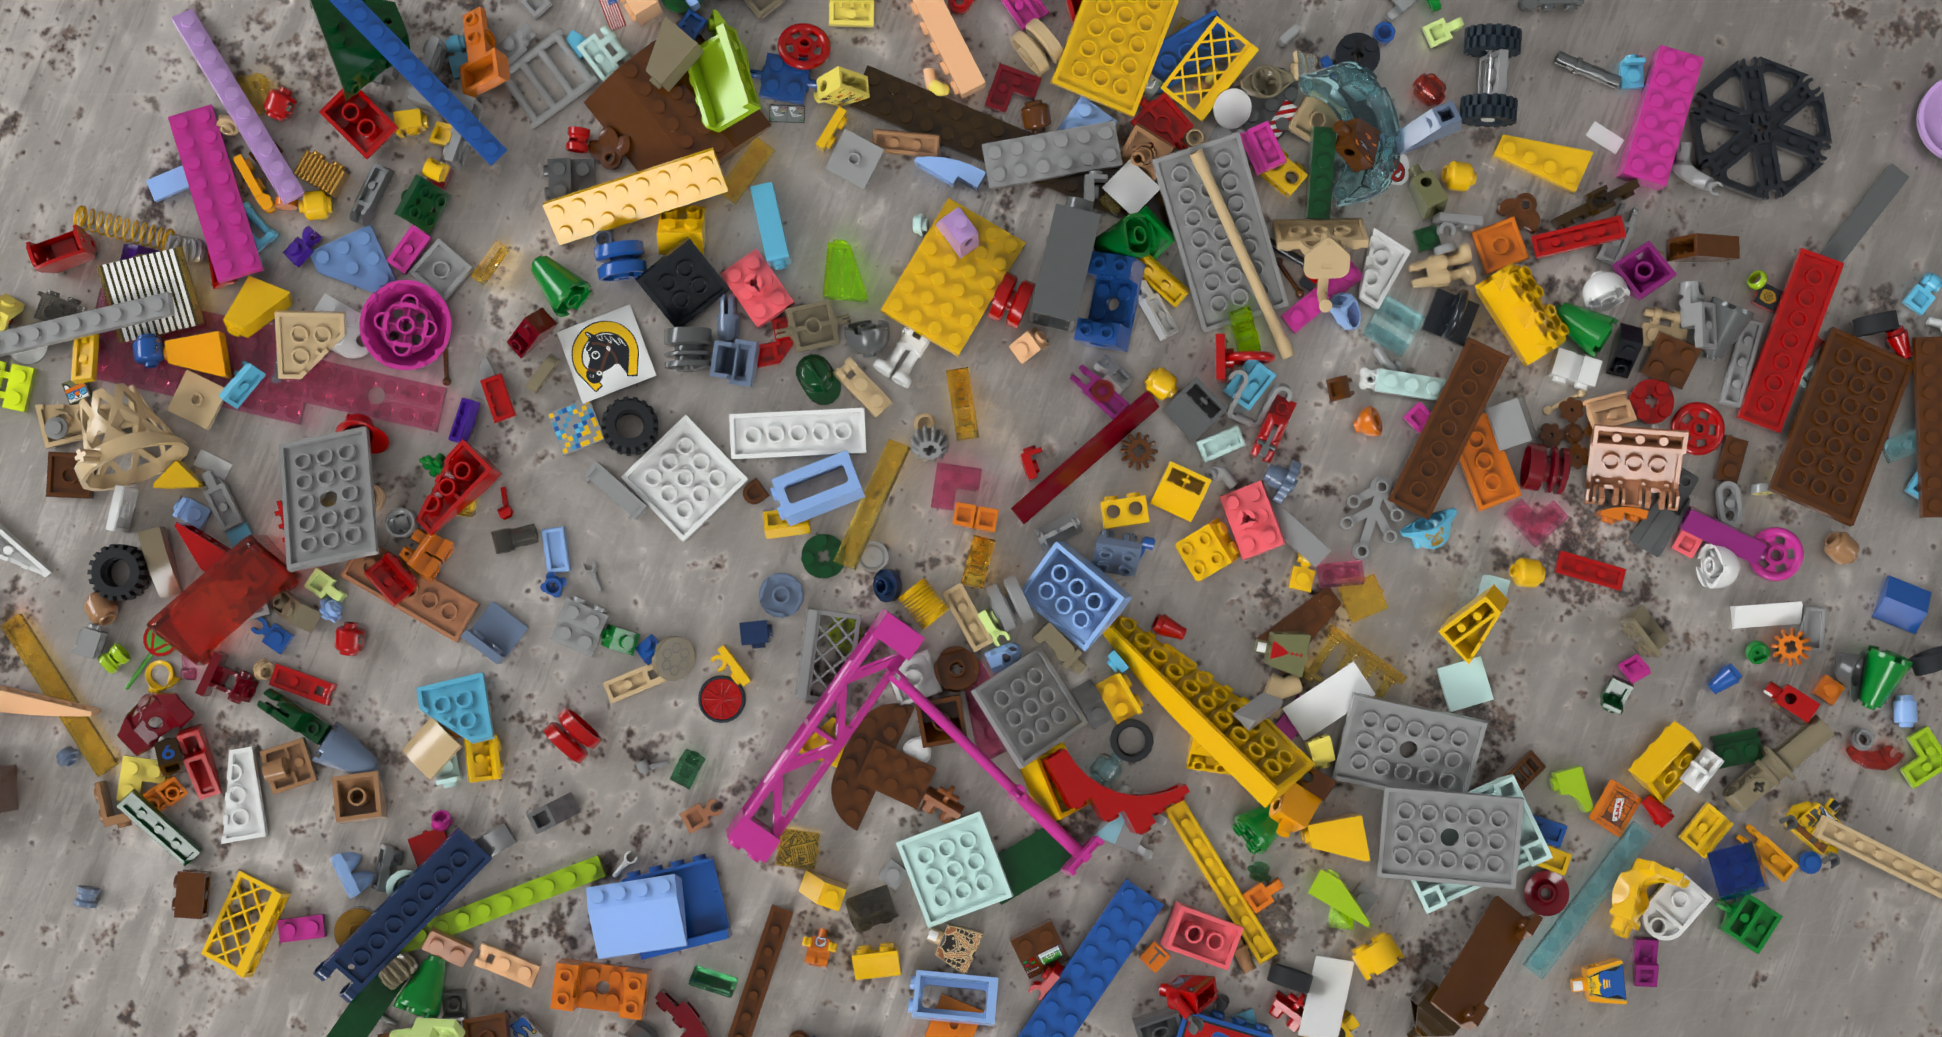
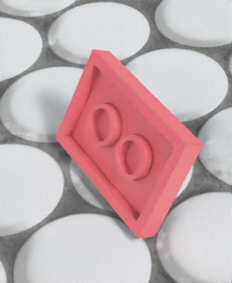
[720,248,795,329]
[1220,480,1286,560]

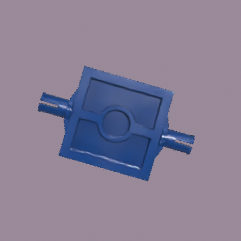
[750,52,817,105]

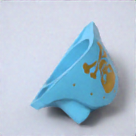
[1400,508,1457,549]

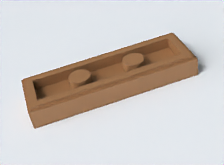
[872,128,941,157]

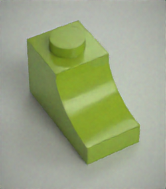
[1549,765,1594,813]

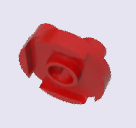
[1627,379,1674,424]

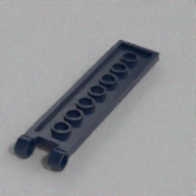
[313,827,492,1003]

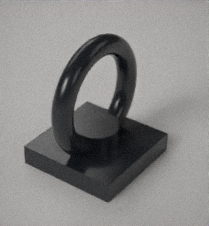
[1420,288,1480,347]

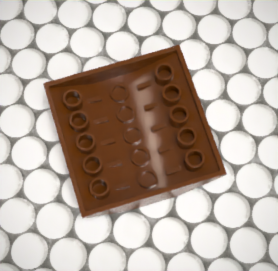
[584,34,772,171]

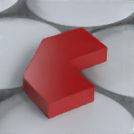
[757,316,794,368]

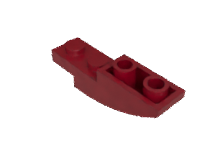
[654,988,712,1037]

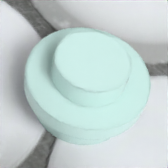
[913,213,930,236]

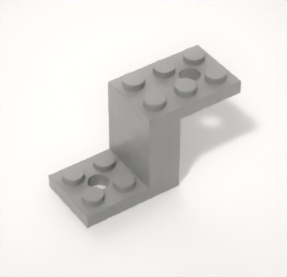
[407,35,484,170]

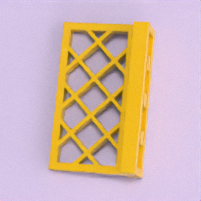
[1160,16,1259,121]
[201,871,291,978]

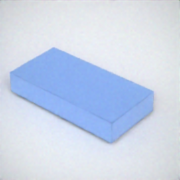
[146,166,189,202]
[541,526,571,573]

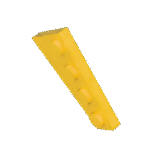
[1492,134,1594,194]

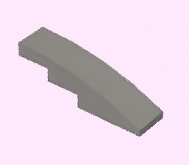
[1268,495,1331,567]

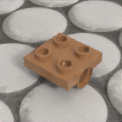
[260,737,319,795]

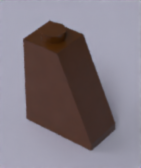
[1666,233,1740,262]

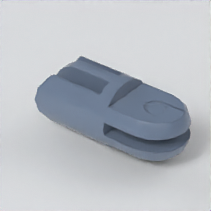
[717,294,739,343]

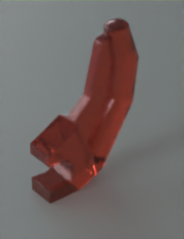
[1846,745,1904,771]

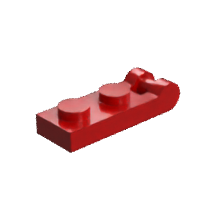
[269,663,338,706]

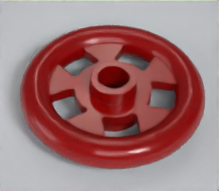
[777,23,831,70]
[1671,402,1725,456]

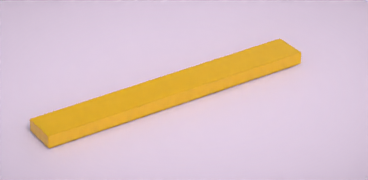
[1164,800,1279,965]

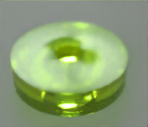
[827,617,863,653]

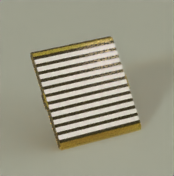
[96,246,205,343]

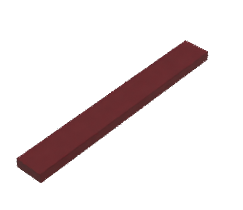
[1011,391,1159,524]

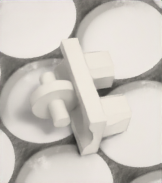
[1679,747,1724,793]

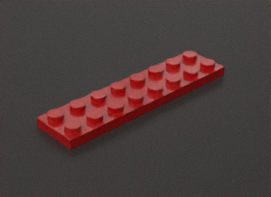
[1736,248,1845,433]

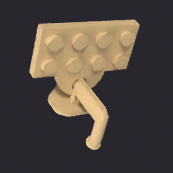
[1272,218,1369,313]

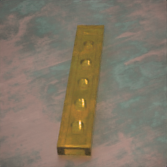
[834,439,911,571]

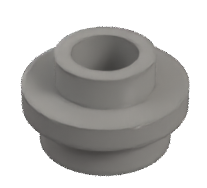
[1851,728,1874,751]

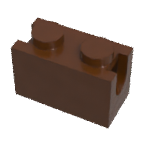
[172,869,212,919]

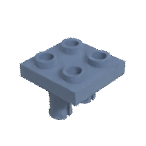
[1091,529,1142,577]

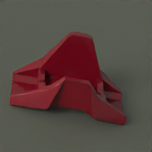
[117,693,195,756]

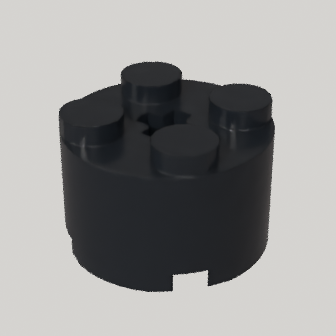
[1331,33,1380,83]

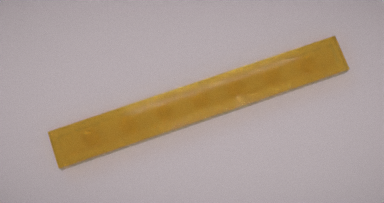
[0,614,119,777]

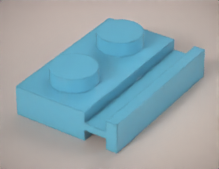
[1223,360,1277,410]

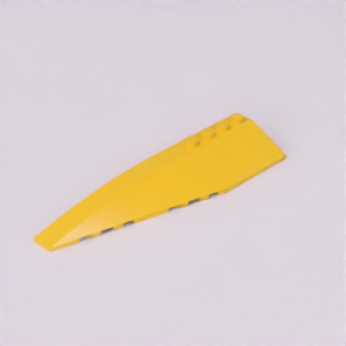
[1103,614,1315,808]

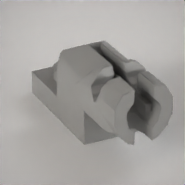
[1678,281,1717,350]

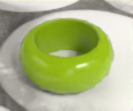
[1747,270,1768,290]

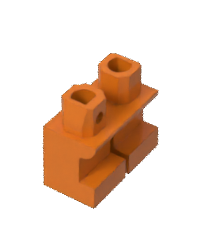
[952,502,999,533]
[399,528,455,583]

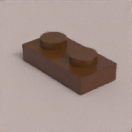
[1713,435,1749,484]

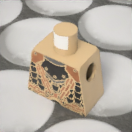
[926,923,983,974]

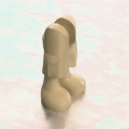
[1408,243,1476,288]

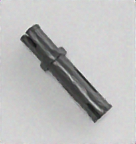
[1553,50,1622,89]

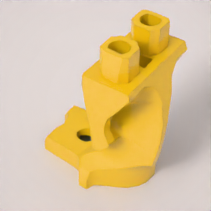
[1609,858,1690,939]

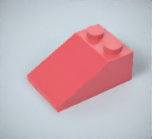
[1159,900,1244,971]

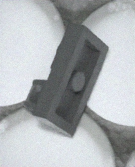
[371,843,404,892]

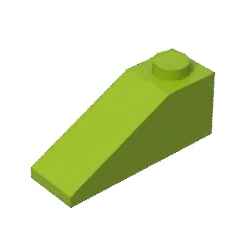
[1308,868,1373,928]

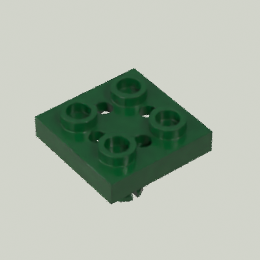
[394,174,451,234]

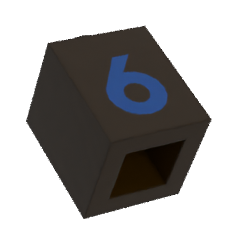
[154,737,186,777]

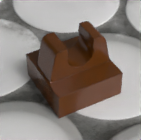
[1326,375,1355,402]

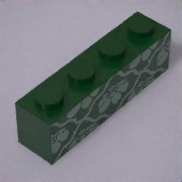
[1304,126,1336,219]

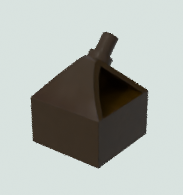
[1407,978,1461,1037]

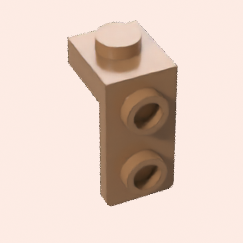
[94,781,132,829]

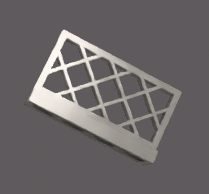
[795,608,862,705]

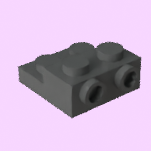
[543,158,596,201]

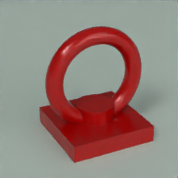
[1216,333,1276,383]

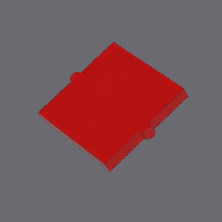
[407,829,448,867]

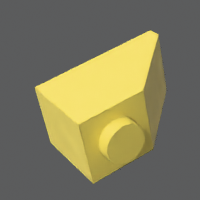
[1302,733,1335,770]

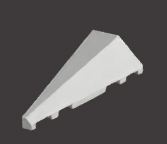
[0,523,53,578]

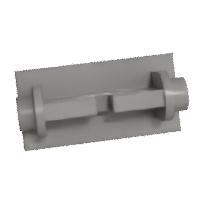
[1033,511,1083,551]

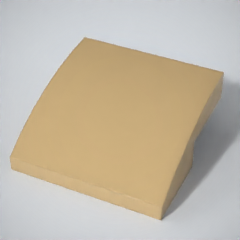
[402,718,462,780]

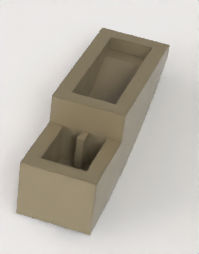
[138,526,183,598]

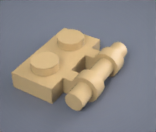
[1641,307,1688,348]

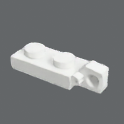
[1138,280,1179,341]

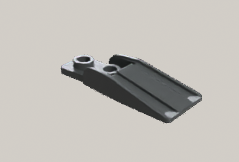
[1628,467,1699,557]

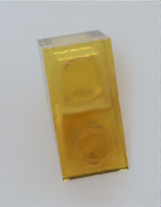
[961,535,995,589]

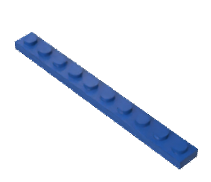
[329,0,508,167]

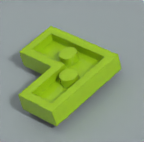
[1899,726,1942,789]

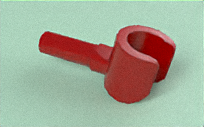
[497,487,513,520]

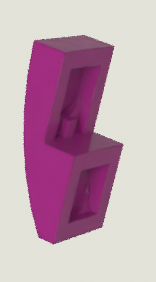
[1633,937,1659,987]

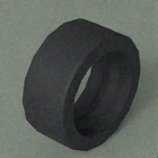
[1852,310,1900,337]
[1909,646,1942,676]
[1110,719,1154,762]
[1267,963,1313,993]

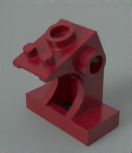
[195,651,259,704]

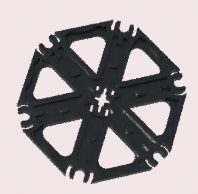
[1688,56,1832,201]

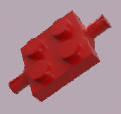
[1130,92,1194,150]

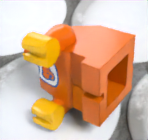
[802,928,838,969]

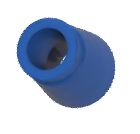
[1707,663,1742,695]

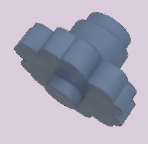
[1262,460,1302,504]

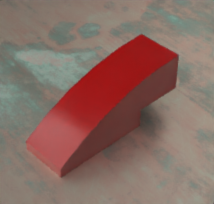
[176,724,222,800]

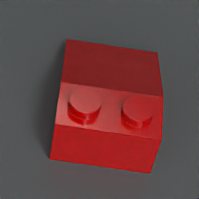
[319,88,399,160]
[174,522,248,583]

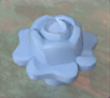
[319,596,343,623]

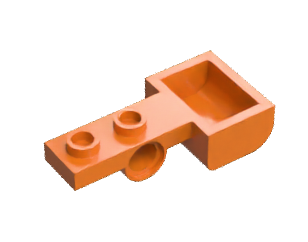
[459,6,510,98]

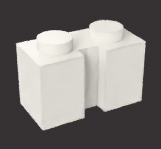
[1546,348,1602,391]

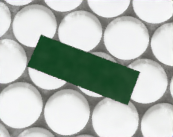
[326,962,408,1037]

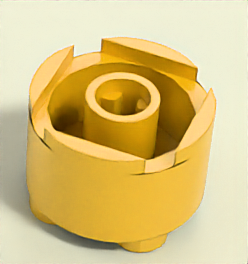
[1351,931,1405,981]

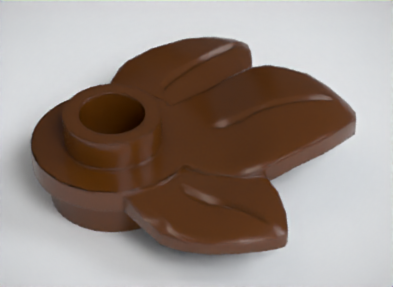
[588,125,631,170]
[1497,193,1540,234]

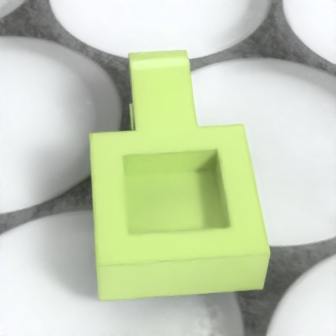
[1422,17,1464,49]
[304,567,347,602]
[977,608,1011,647]

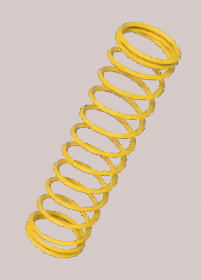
[73,205,175,251]

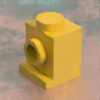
[393,108,430,138]

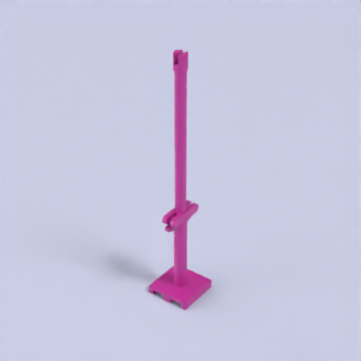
[888,668,1105,876]

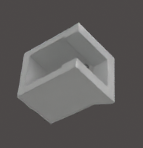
[71,623,109,659]

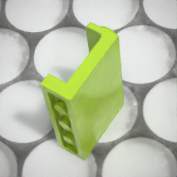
[688,23,761,133]

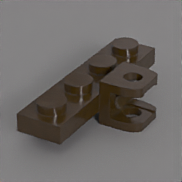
[1550,179,1640,229]

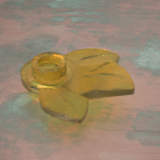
[236,73,270,115]

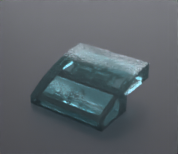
[1363,295,1425,357]

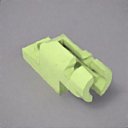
[389,1018,466,1037]

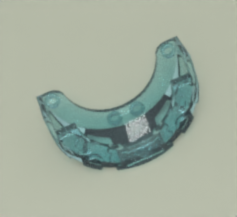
[1298,61,1401,207]

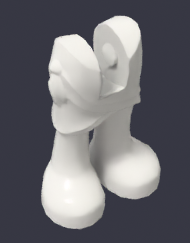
[873,327,930,389]

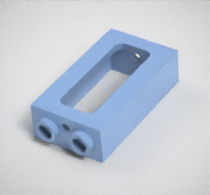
[770,450,865,526]
[908,970,998,1026]

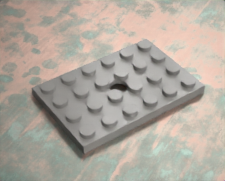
[279,426,379,572]
[1331,692,1488,792]
[1376,785,1524,889]

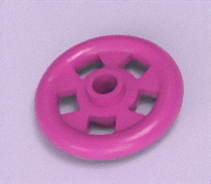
[1749,527,1804,581]

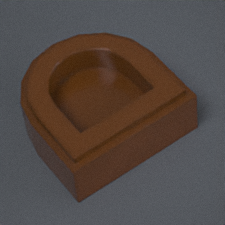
[743,478,770,505]

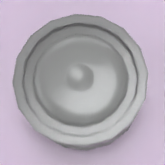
[857,540,889,572]

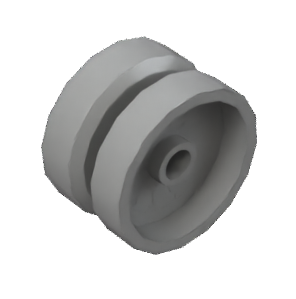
[986,575,1035,632]

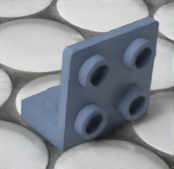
[461,602,528,664]

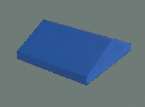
[1872,575,1932,634]

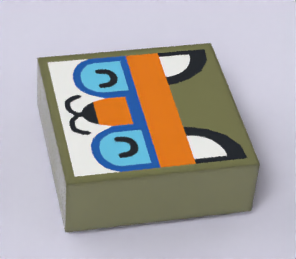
[61,380,92,405]

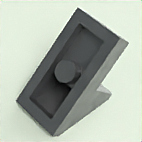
[1071,679,1113,729]

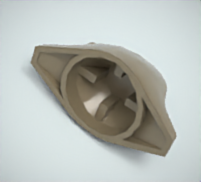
[1240,65,1295,98]

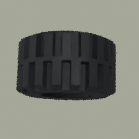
[601,396,658,456]
[87,544,152,601]

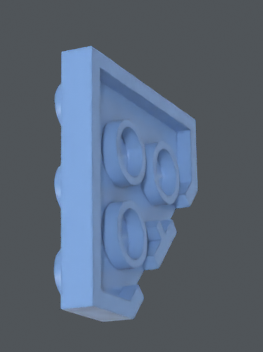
[310,224,397,293]

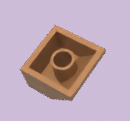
[332,771,388,824]

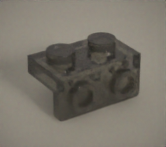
[34,289,88,321]
[844,884,899,932]

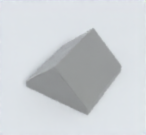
[1485,396,1538,451]

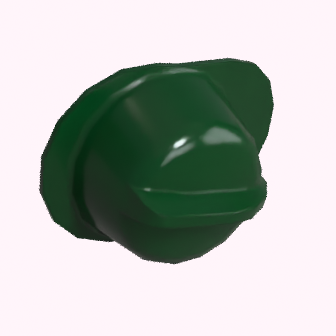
[796,354,841,405]

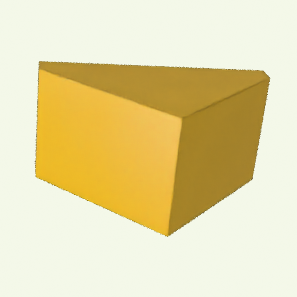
[153,460,206,489]

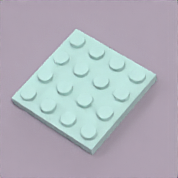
[896,810,1014,928]

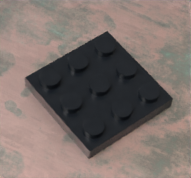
[635,237,730,327]

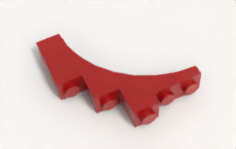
[1041,748,1190,835]

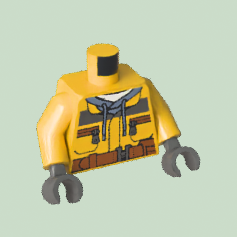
[1779,798,1842,869]

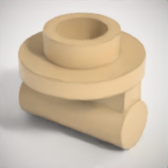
[216,114,239,136]

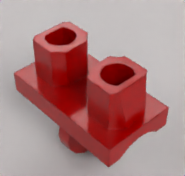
[1269,990,1306,1032]

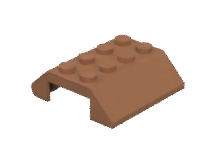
[1584,424,1689,511]

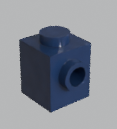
[739,620,774,649]

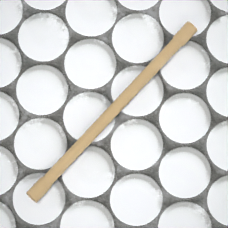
[1190,149,1295,359]

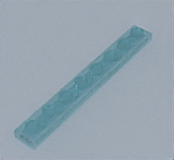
[1523,821,1653,980]

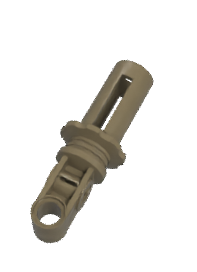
[1722,715,1835,813]

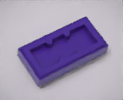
[448,397,480,443]

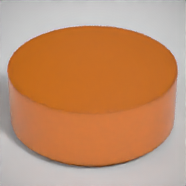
[275,196,298,210]

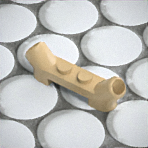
[1263,673,1303,721]

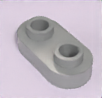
[1715,481,1743,526]

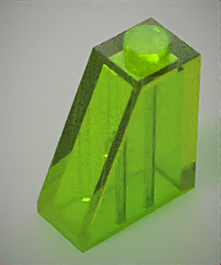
[823,239,869,303]

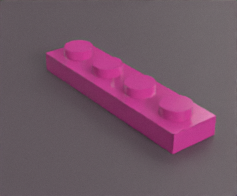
[1280,259,1362,334]

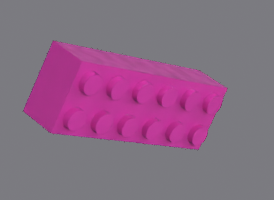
[1616,45,1704,191]

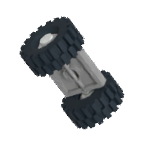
[1460,23,1522,128]

